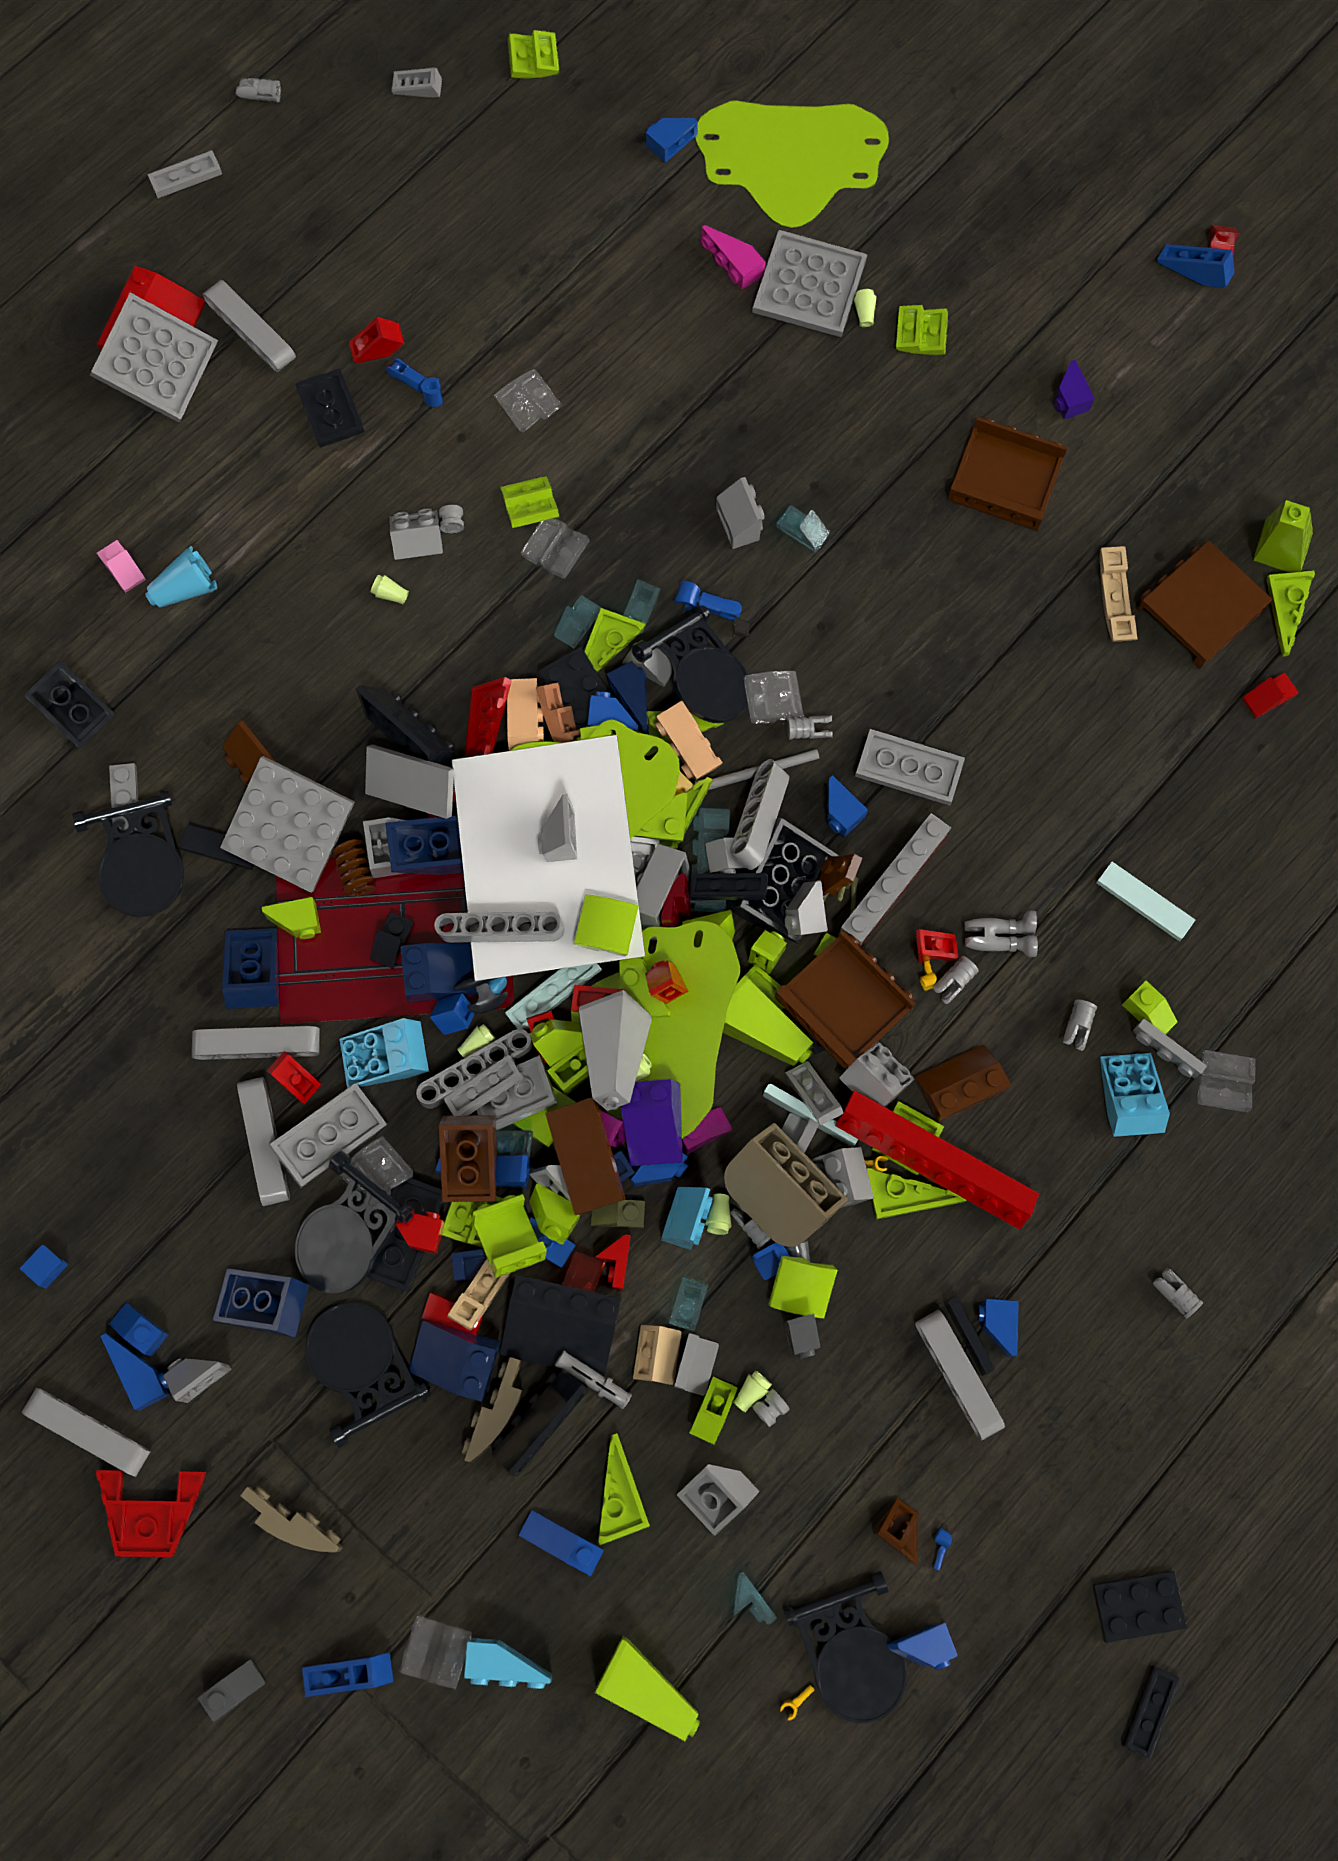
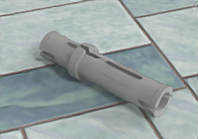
[555,1351,632,1409]

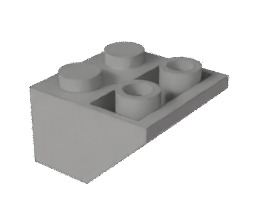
[716,477,764,549]
[390,508,443,560]
[363,818,407,878]
[839,1043,915,1107]
[810,1147,874,1208]

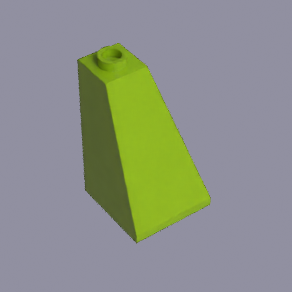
[1253,500,1313,573]
[723,976,813,1066]
[595,1636,700,1741]

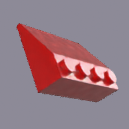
[97,266,206,352]

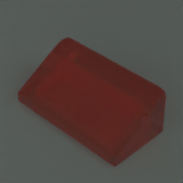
[562,1251,605,1292]

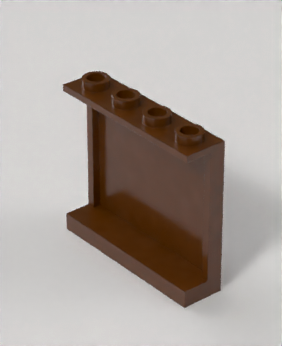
[947,417,1068,531]
[1137,541,1273,669]
[774,930,915,1070]

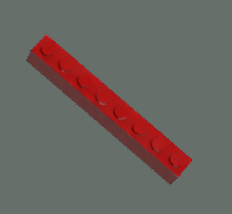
[835,1090,1039,1230]

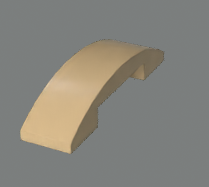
[1100,546,1137,642]
[448,1259,510,1331]

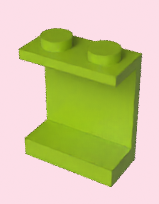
[472,1194,547,1278]

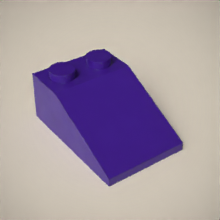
[621,1079,683,1166]

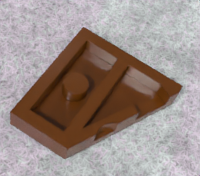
[818,854,862,899]

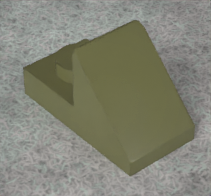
[591,1200,645,1229]

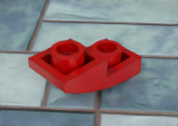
[422,1293,483,1334]

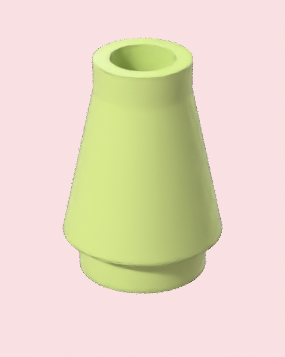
[853,289,877,327]
[371,575,409,604]
[457,1024,497,1058]
[705,1194,732,1235]
[733,1371,772,1412]

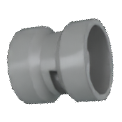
[752,1389,790,1427]

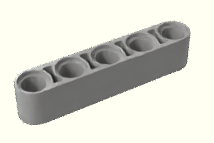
[202,280,296,372]
[730,759,789,870]
[434,912,565,943]
[192,1026,320,1060]
[416,1029,532,1109]
[237,1077,290,1206]
[915,1310,1005,1441]
[21,1388,151,1477]

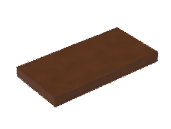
[545,1097,626,1215]

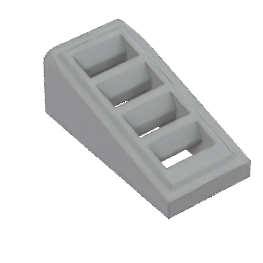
[392,68,442,97]

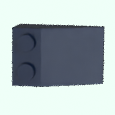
[385,815,464,875]
[222,928,279,1009]
[401,943,478,1003]
[213,1268,309,1338]
[409,1319,500,1402]

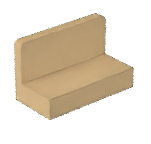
[633,1325,681,1385]

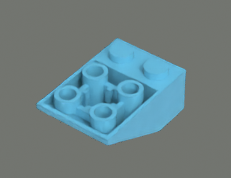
[340,1018,429,1089]
[1100,1053,1170,1137]
[661,1187,713,1250]
[464,1638,552,1688]

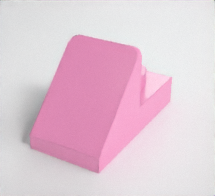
[97,540,146,593]

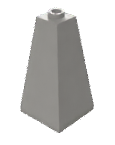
[579,990,652,1111]

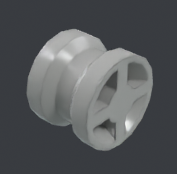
[439,505,464,533]

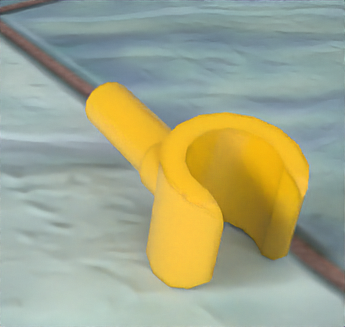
[920,960,937,991]
[864,1156,888,1172]
[780,1685,815,1720]

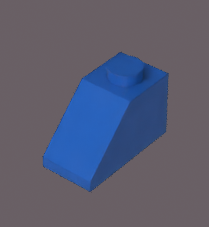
[646,118,698,163]
[587,692,638,732]
[827,775,868,837]
[631,1153,688,1187]
[496,1155,530,1190]
[977,1299,1018,1357]
[109,1302,169,1356]
[887,1623,958,1670]

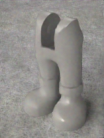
[964,911,1038,957]

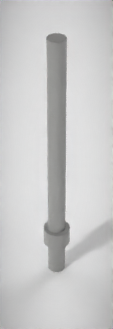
[693,749,819,790]

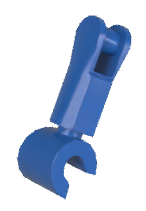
[386,358,443,407]
[674,581,742,621]

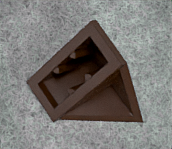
[873,1498,920,1566]

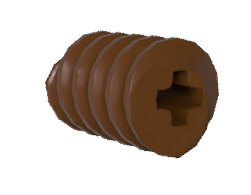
[332,839,376,896]

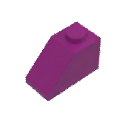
[682,1107,733,1154]

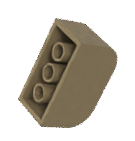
[724,1123,848,1247]

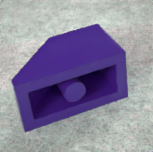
[1054,360,1095,420]

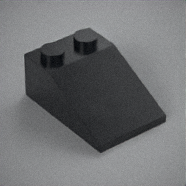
[23,660,115,749]

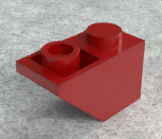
[396,1209,445,1254]

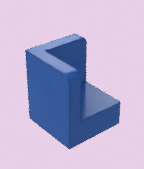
[430,993,475,1035]
[751,1243,790,1280]
[20,1245,68,1289]

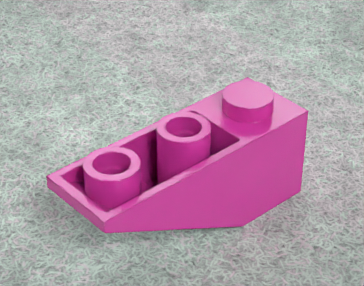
[700,225,766,289]

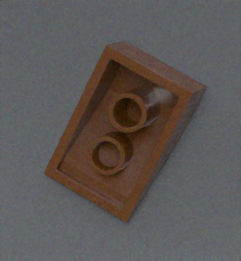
[439,1115,497,1202]

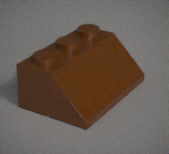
[222,720,275,787]
[914,1045,1011,1123]

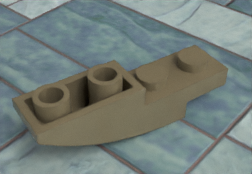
[462,1357,523,1462]
[241,1486,343,1552]

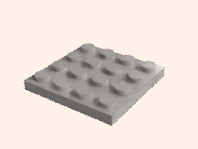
[752,230,867,337]
[90,292,218,422]
[220,756,355,893]

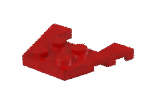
[96,1470,206,1558]

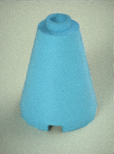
[145,546,218,608]

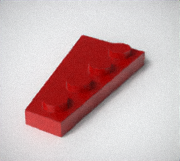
[464,677,512,758]

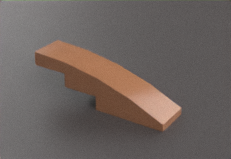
[536,683,581,743]

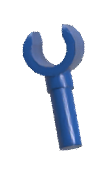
[933,1528,952,1570]

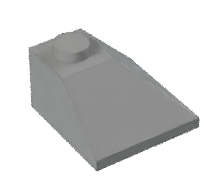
[538,794,577,862]
[163,1358,232,1403]
[677,1464,759,1536]

